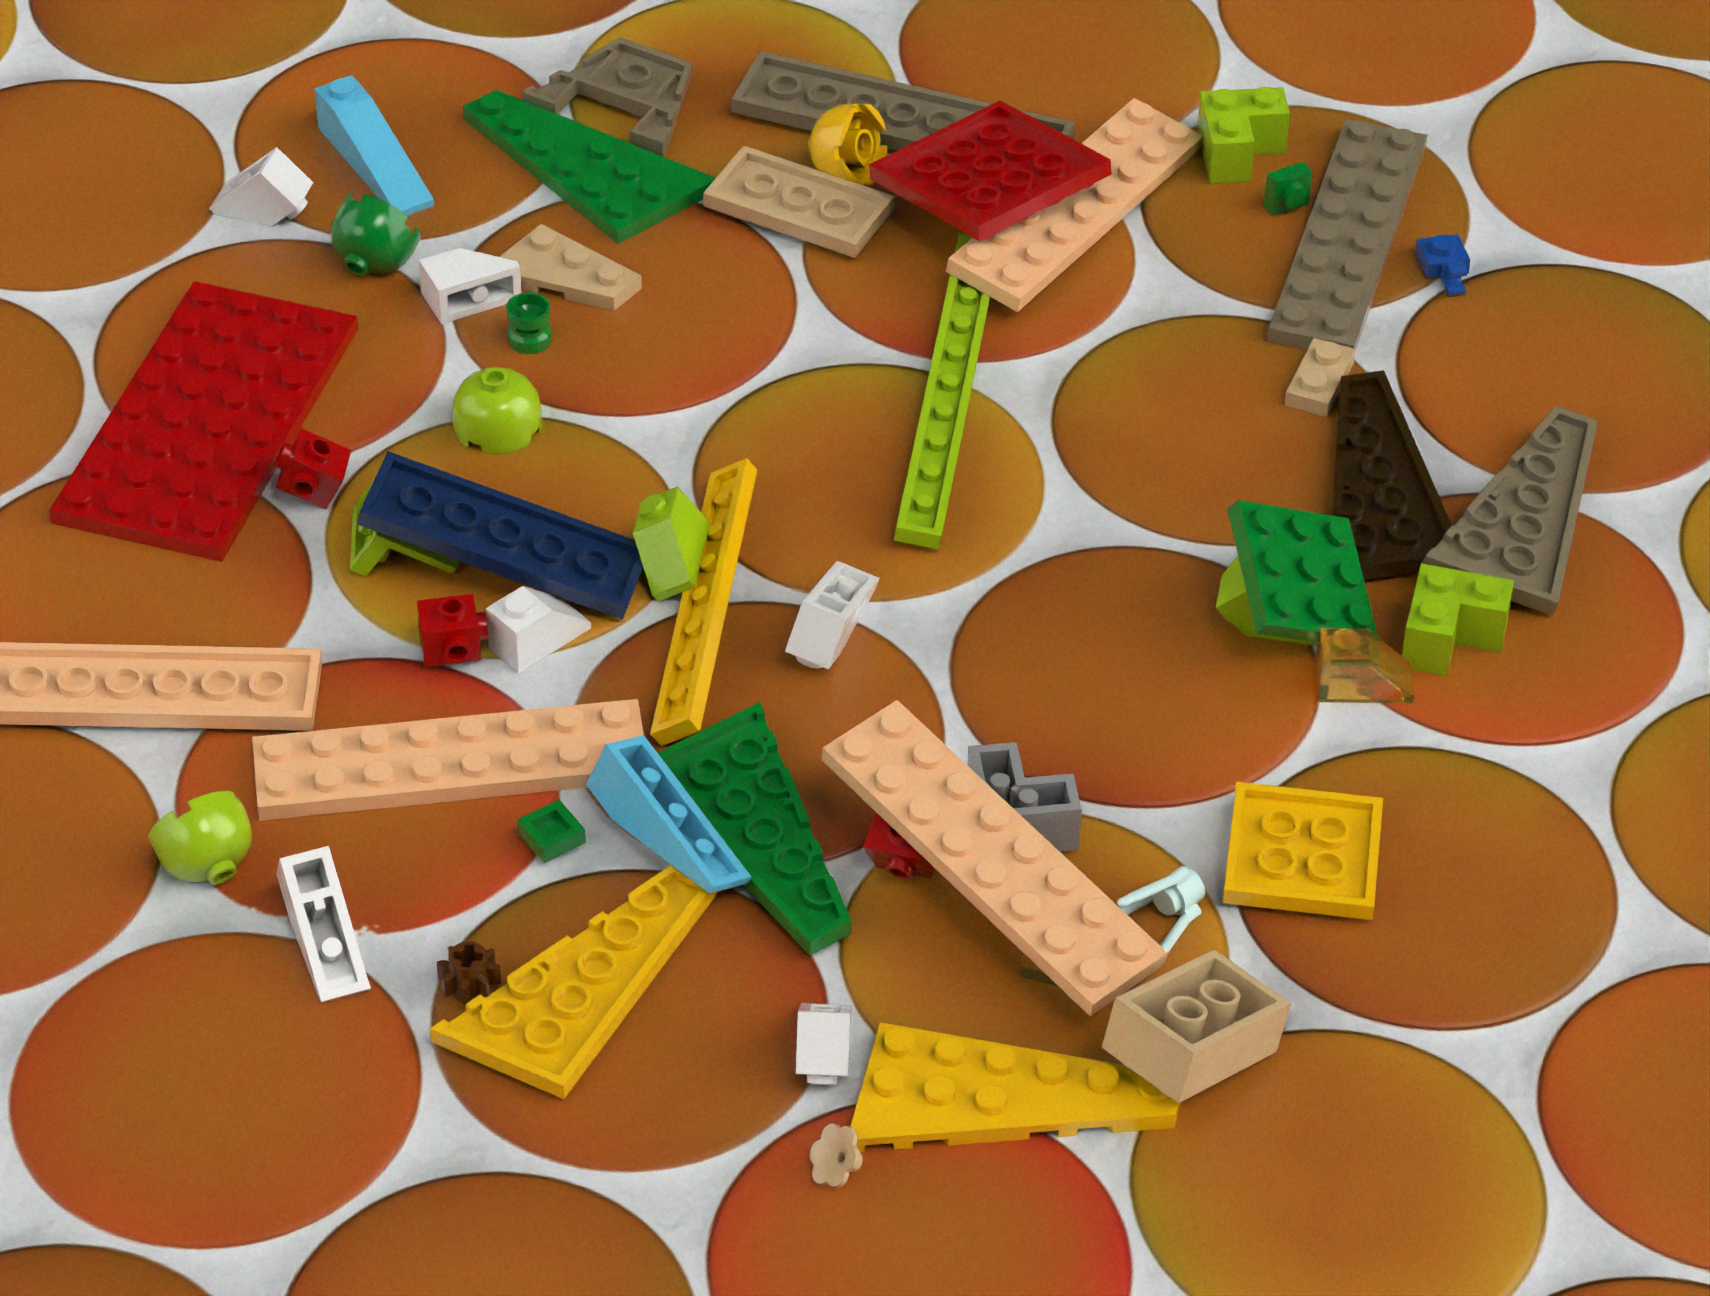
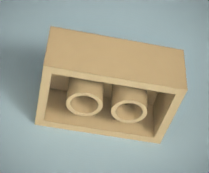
[1101,949,1291,1103]

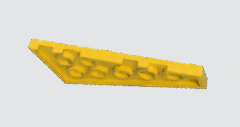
[430,865,717,1099]
[850,1022,1180,1152]

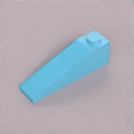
[314,75,434,216]
[586,735,751,894]

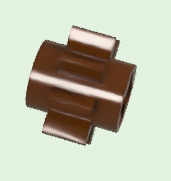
[437,941,501,1005]

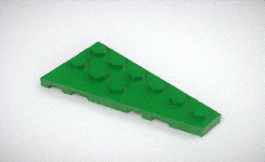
[463,89,715,244]
[658,702,851,956]

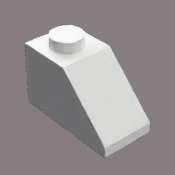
[209,147,314,226]
[419,248,522,324]
[486,586,591,673]
[796,1003,852,1084]

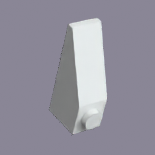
[785,561,880,669]
[276,846,371,1004]

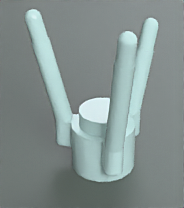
[1117,866,1205,954]

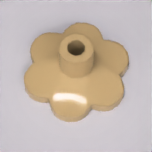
[809,1123,863,1188]

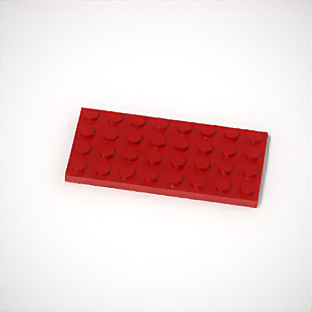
[49,281,358,562]

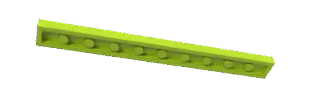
[894,233,990,550]

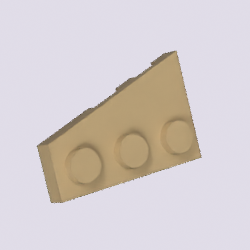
[499,224,642,311]

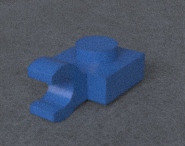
[1415,234,1470,296]

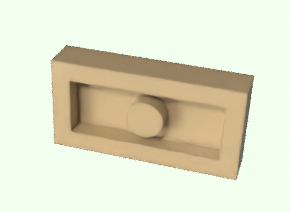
[1285,338,1356,417]

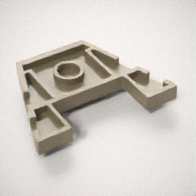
[522,37,692,156]

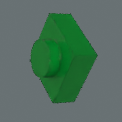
[1264,161,1312,216]
[517,799,586,863]

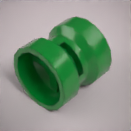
[506,292,552,354]

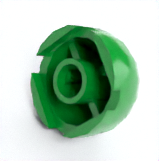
[331,193,421,276]

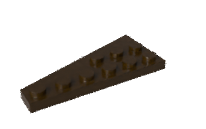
[1332,370,1452,579]

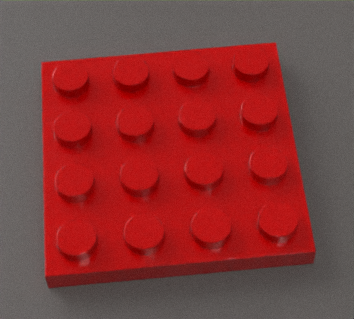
[869,100,1112,241]

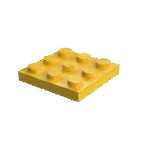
[1223,781,1383,920]

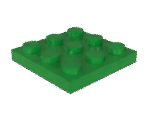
[1227,500,1379,650]

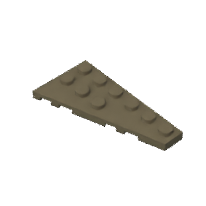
[1422,406,1598,615]

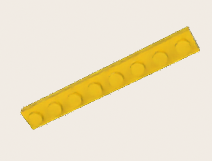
[650,458,757,746]

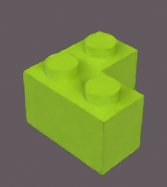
[1197,87,1290,184]
[1400,563,1514,676]

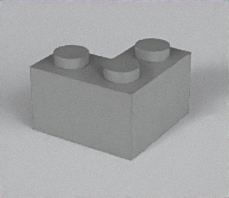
[967,742,1082,852]

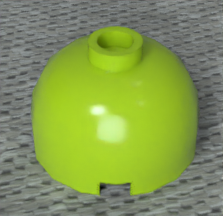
[452,367,542,454]
[148,791,252,885]

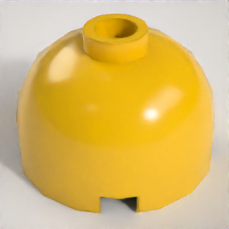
[808,104,887,185]

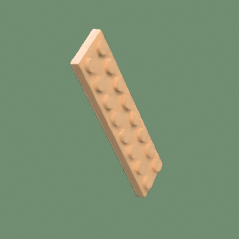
[946,98,1202,312]
[0,642,322,731]
[252,699,644,821]
[821,700,1167,1017]

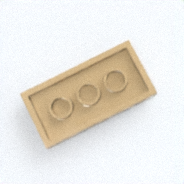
[703,146,895,258]

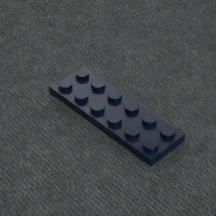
[357,451,643,620]

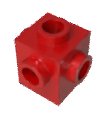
[274,428,352,509]
[416,594,489,667]
[863,811,934,879]

